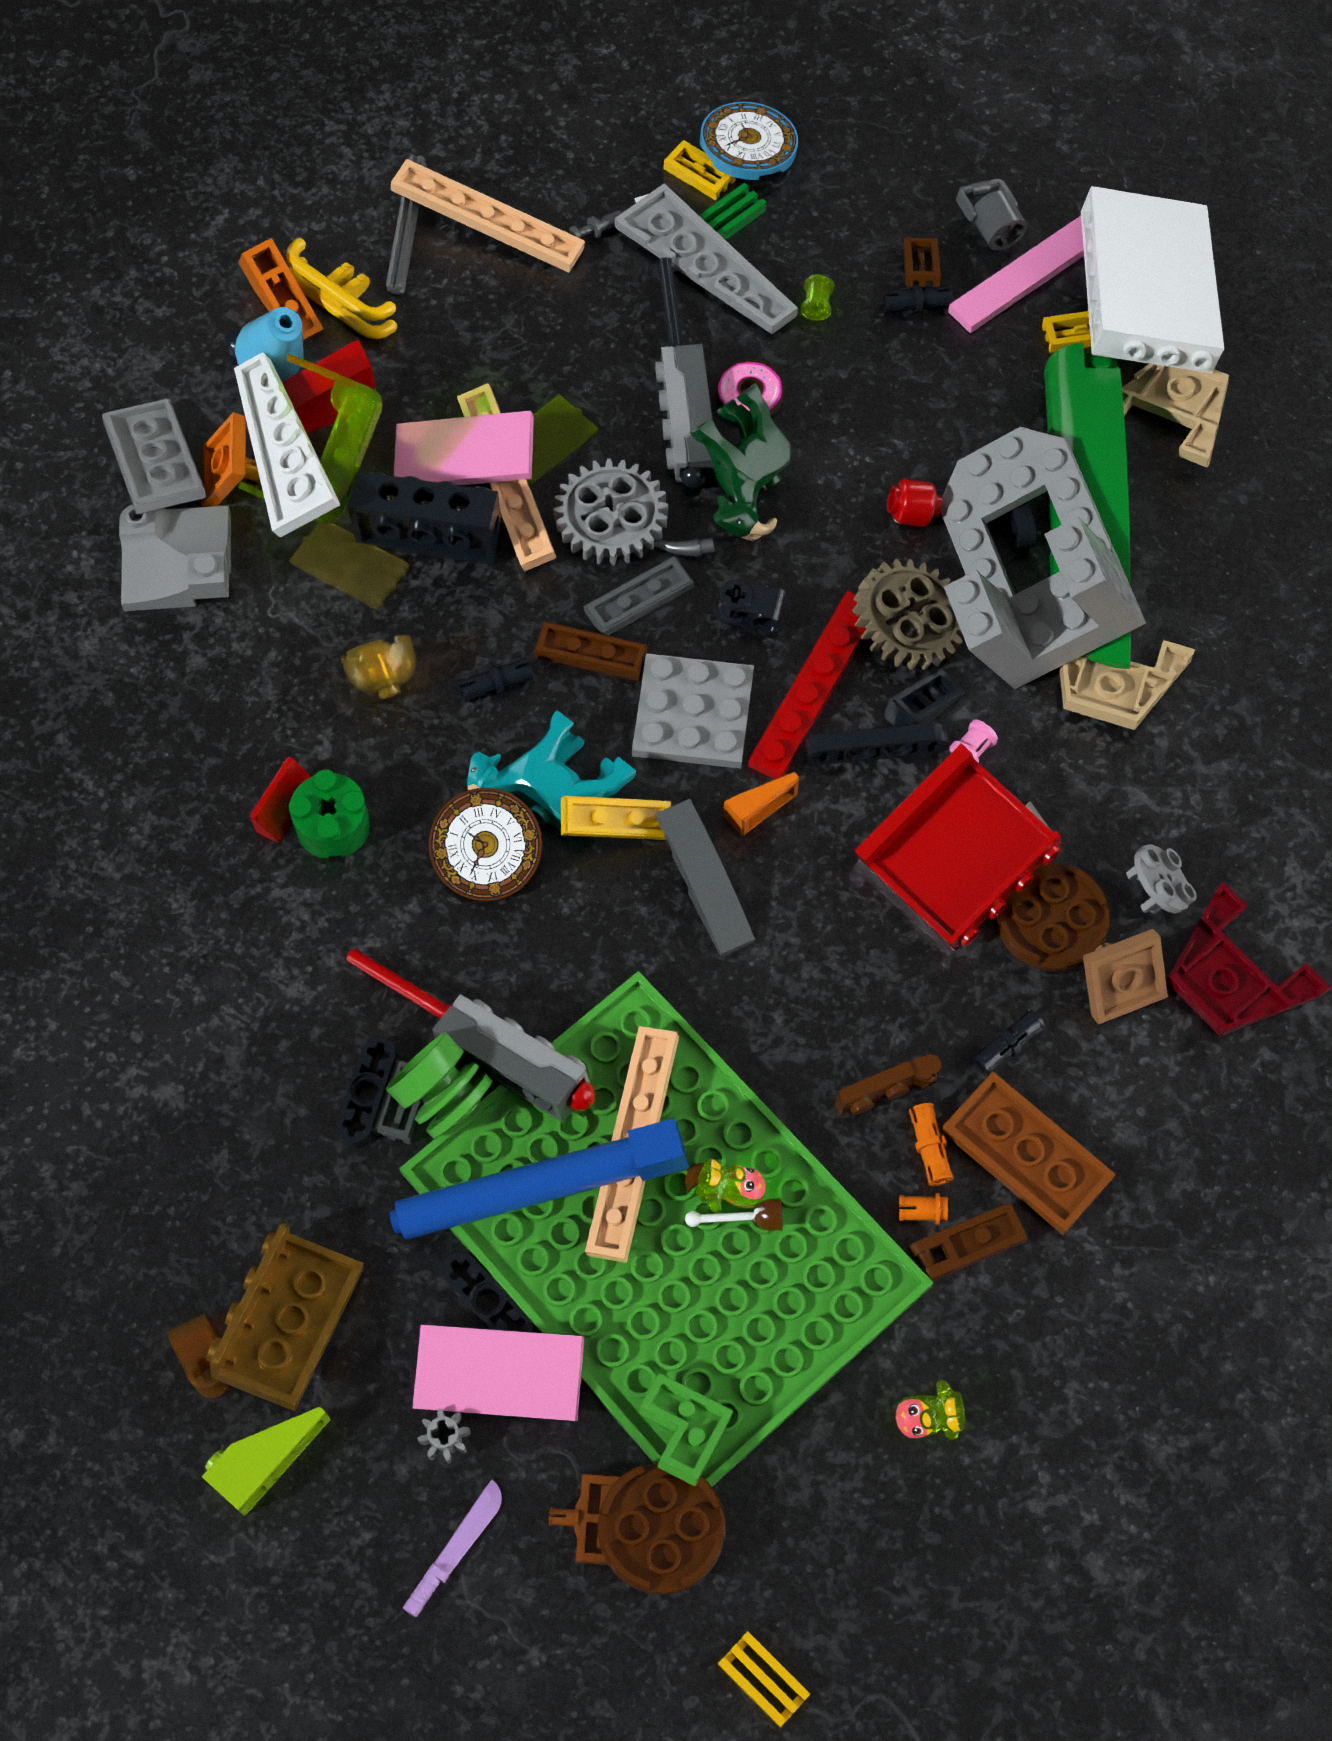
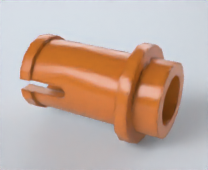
[899,1193,948,1225]

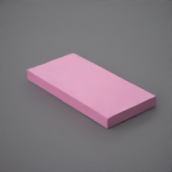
[394,411,534,486]
[413,1325,584,1421]

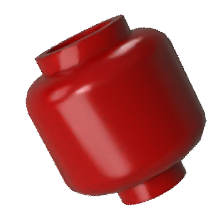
[887,478,942,527]

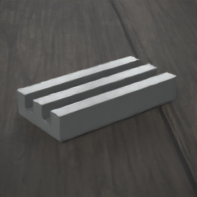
[372,1059,424,1145]

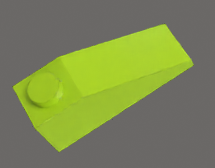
[202,1407,331,1516]

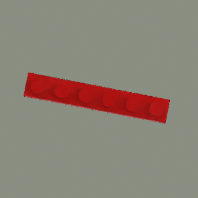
[748,591,866,780]

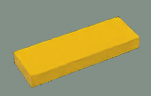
[561,796,671,840]

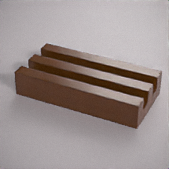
[903,238,941,287]

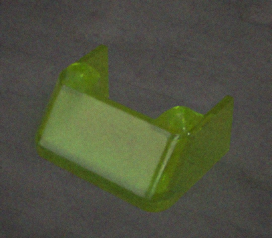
[238,354,383,524]

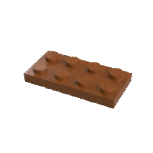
[941,1072,1116,1235]

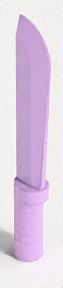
[403,1480,502,1617]

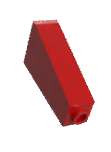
[246,340,379,433]

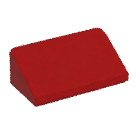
[250,757,311,842]

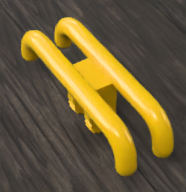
[286,238,397,339]

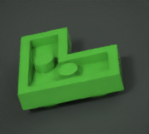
[639,1373,733,1486]

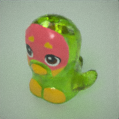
[696,1159,766,1213]
[895,1380,965,1440]

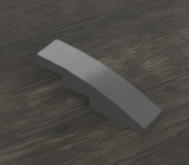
[656,799,755,957]

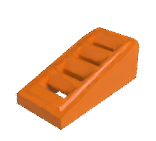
[723,772,799,836]

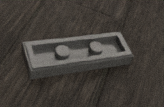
[584,556,694,636]

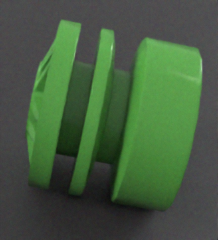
[386,1032,493,1139]

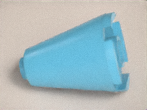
[235,307,304,382]

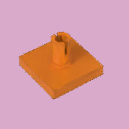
[201,412,261,507]

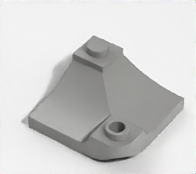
[119,505,231,611]

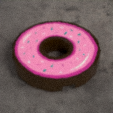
[716,360,785,415]

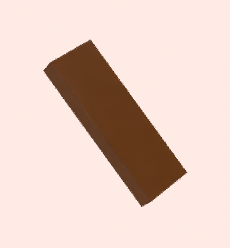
[534,621,648,681]

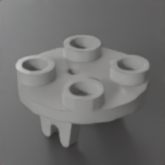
[1126,844,1197,914]

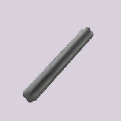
[386,155,427,296]

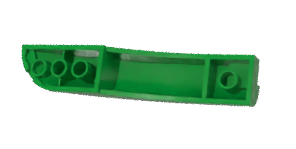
[1044,343,1131,669]

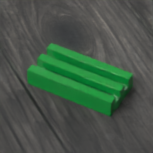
[699,182,767,240]

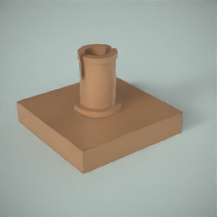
[1083,929,1168,1024]

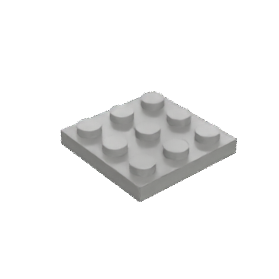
[632,653,754,769]

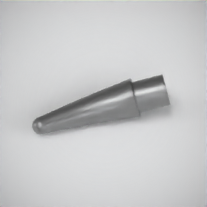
[654,538,715,556]

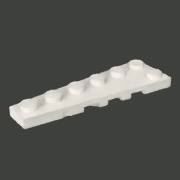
[234,352,340,537]

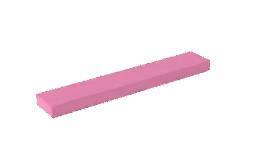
[948,216,1084,334]

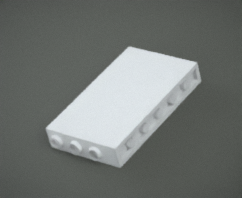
[1081,186,1224,373]

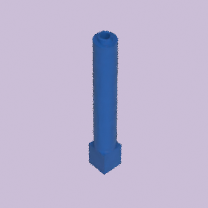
[390,1118,689,1240]

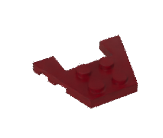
[1166,882,1331,1037]

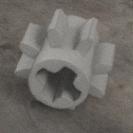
[418,1408,471,1464]

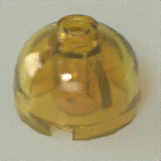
[340,635,416,699]

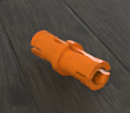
[909,1103,954,1186]

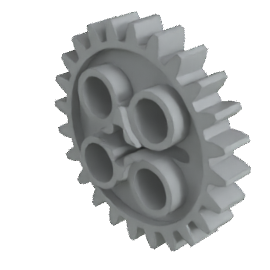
[554,459,668,565]

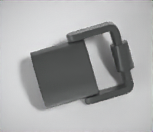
[956,179,1028,251]

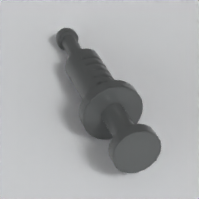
[569,211,623,239]

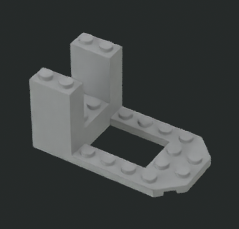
[940,427,1146,689]

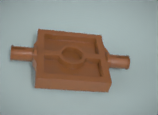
[549,1474,620,1565]

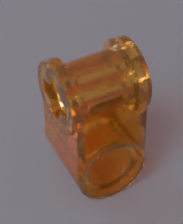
[167,1313,230,1398]

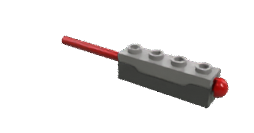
[346,948,595,1122]

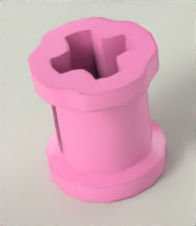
[949,720,998,763]

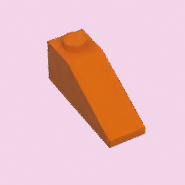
[238,238,324,341]

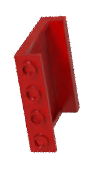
[854,743,1062,950]

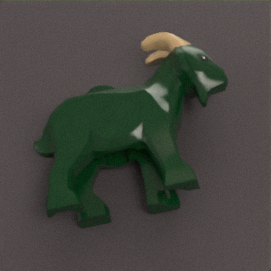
[690,383,791,541]

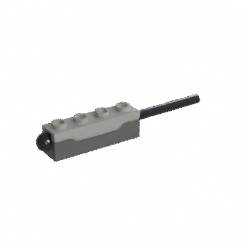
[655,257,717,489]

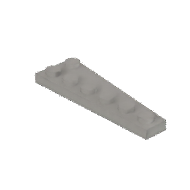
[615,184,798,334]

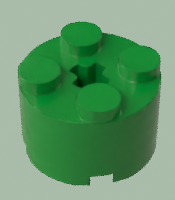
[289,770,370,859]

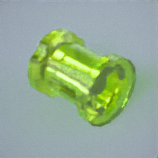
[801,274,834,321]

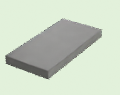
[102,398,206,514]

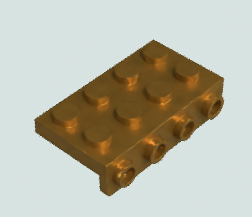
[206,1223,364,1411]

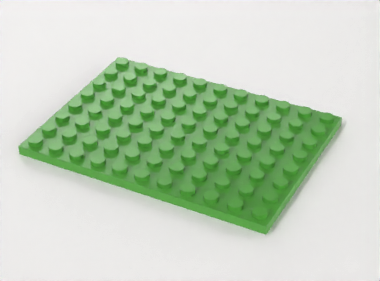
[399,971,933,1487]

